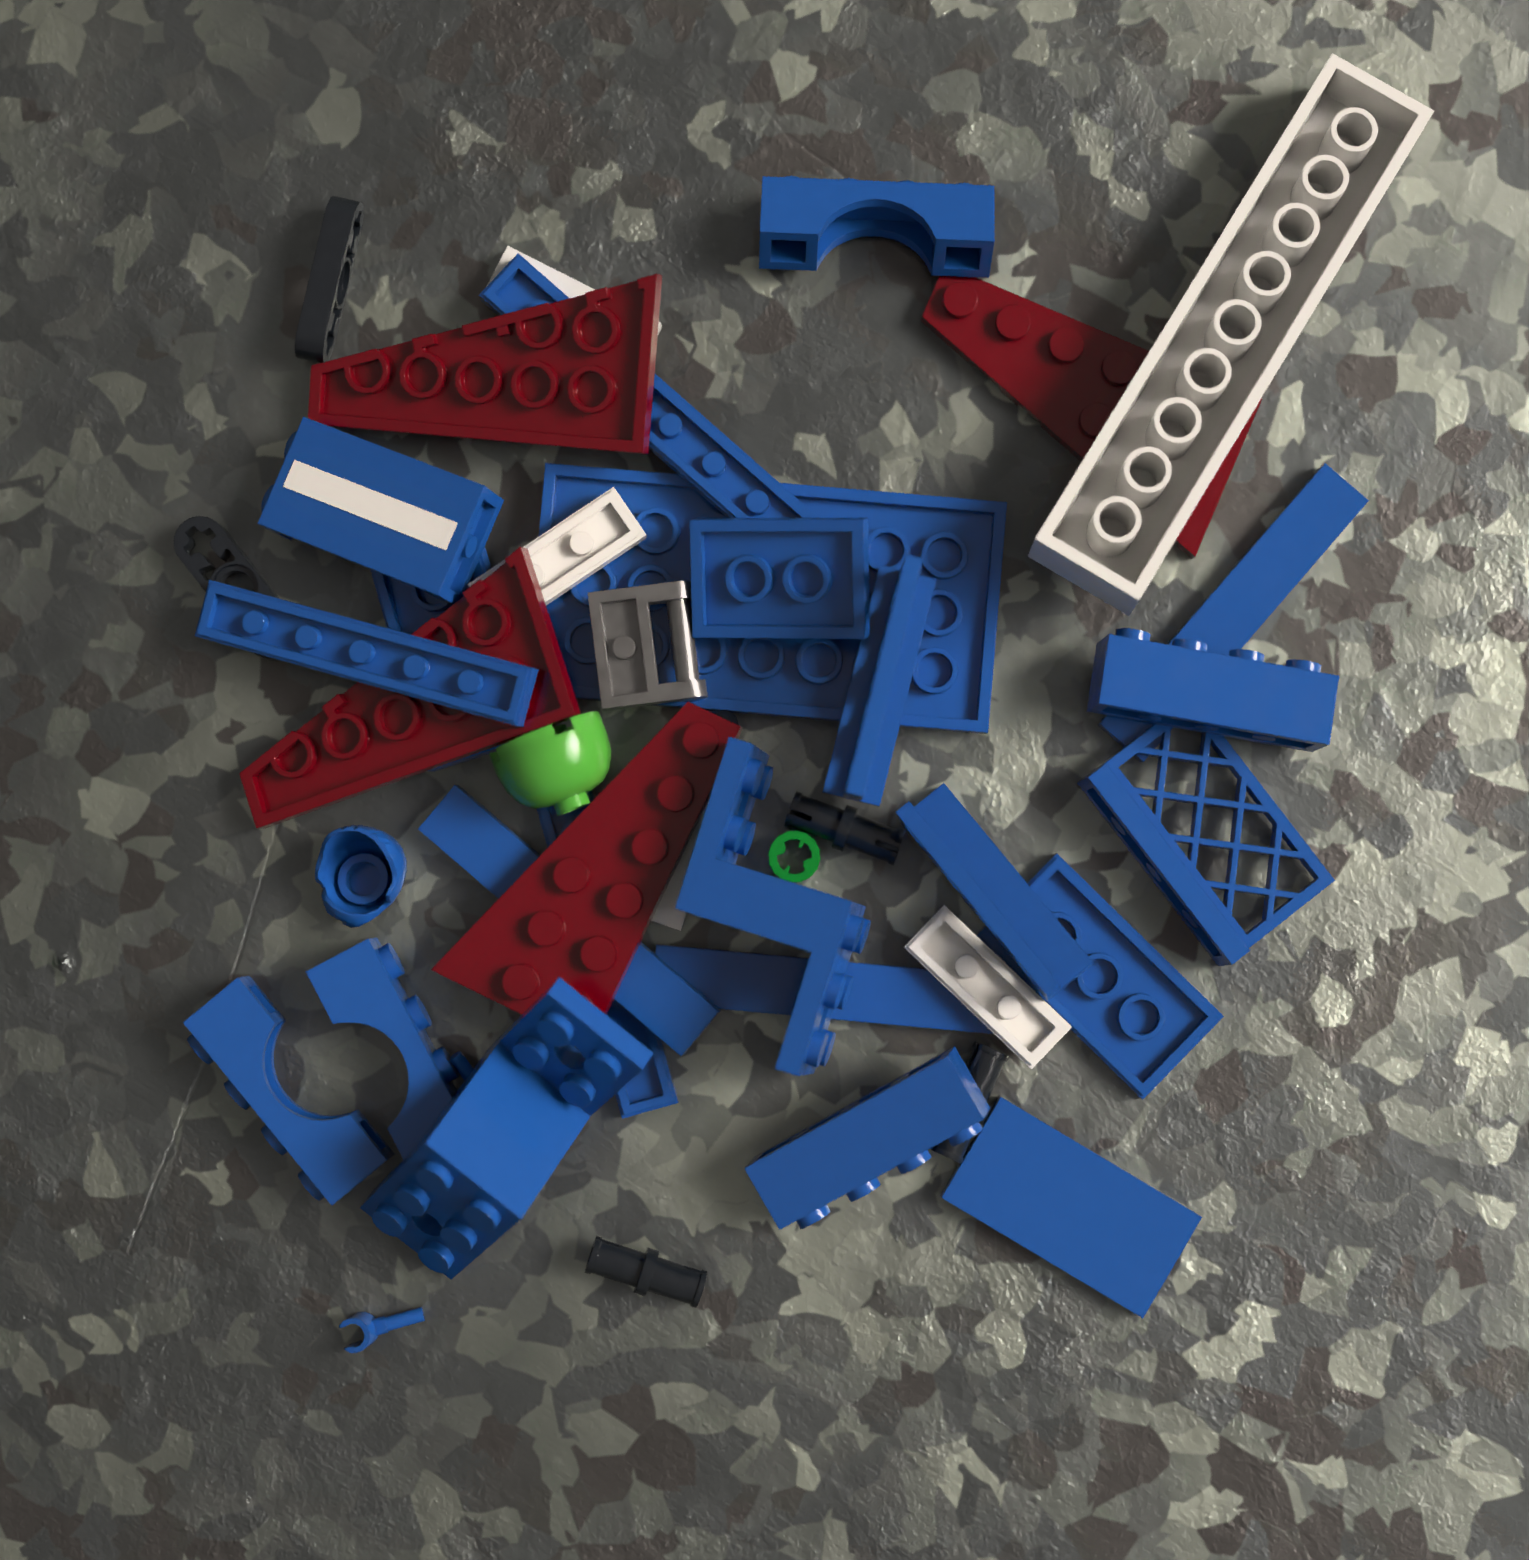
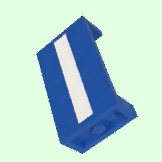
[257,417,504,605]

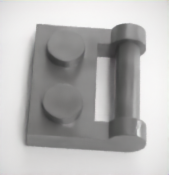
[587,580,708,711]

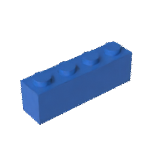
[1086,628,1339,752]
[744,1046,990,1230]

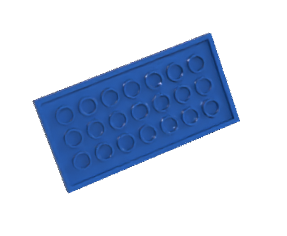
[539,463,1007,734]

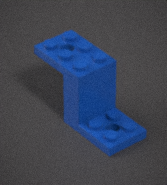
[675,737,871,1076]
[360,977,654,1279]

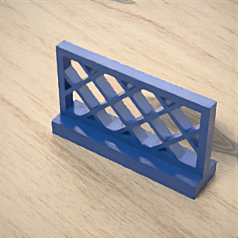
[822,554,937,807]
[1077,724,1335,966]

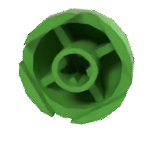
[489,711,611,816]

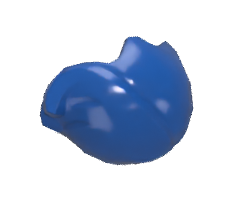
[315,825,407,928]

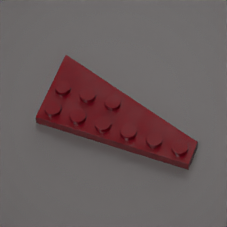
[308,274,662,454]
[921,276,1262,559]
[239,546,581,829]
[431,702,743,1015]

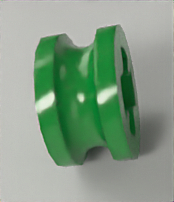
[768,831,820,883]

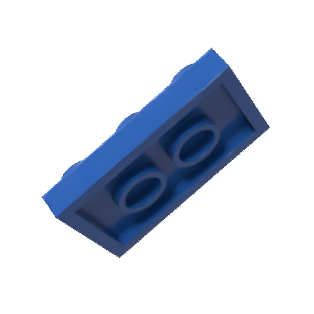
[689,518,870,639]

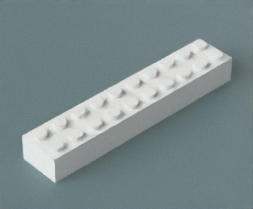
[1028,53,1434,616]

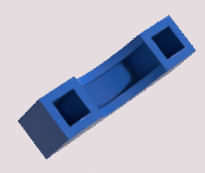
[759,176,995,278]
[306,938,459,1160]
[183,976,395,1206]

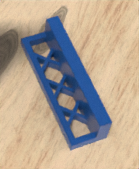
[896,783,1093,1002]

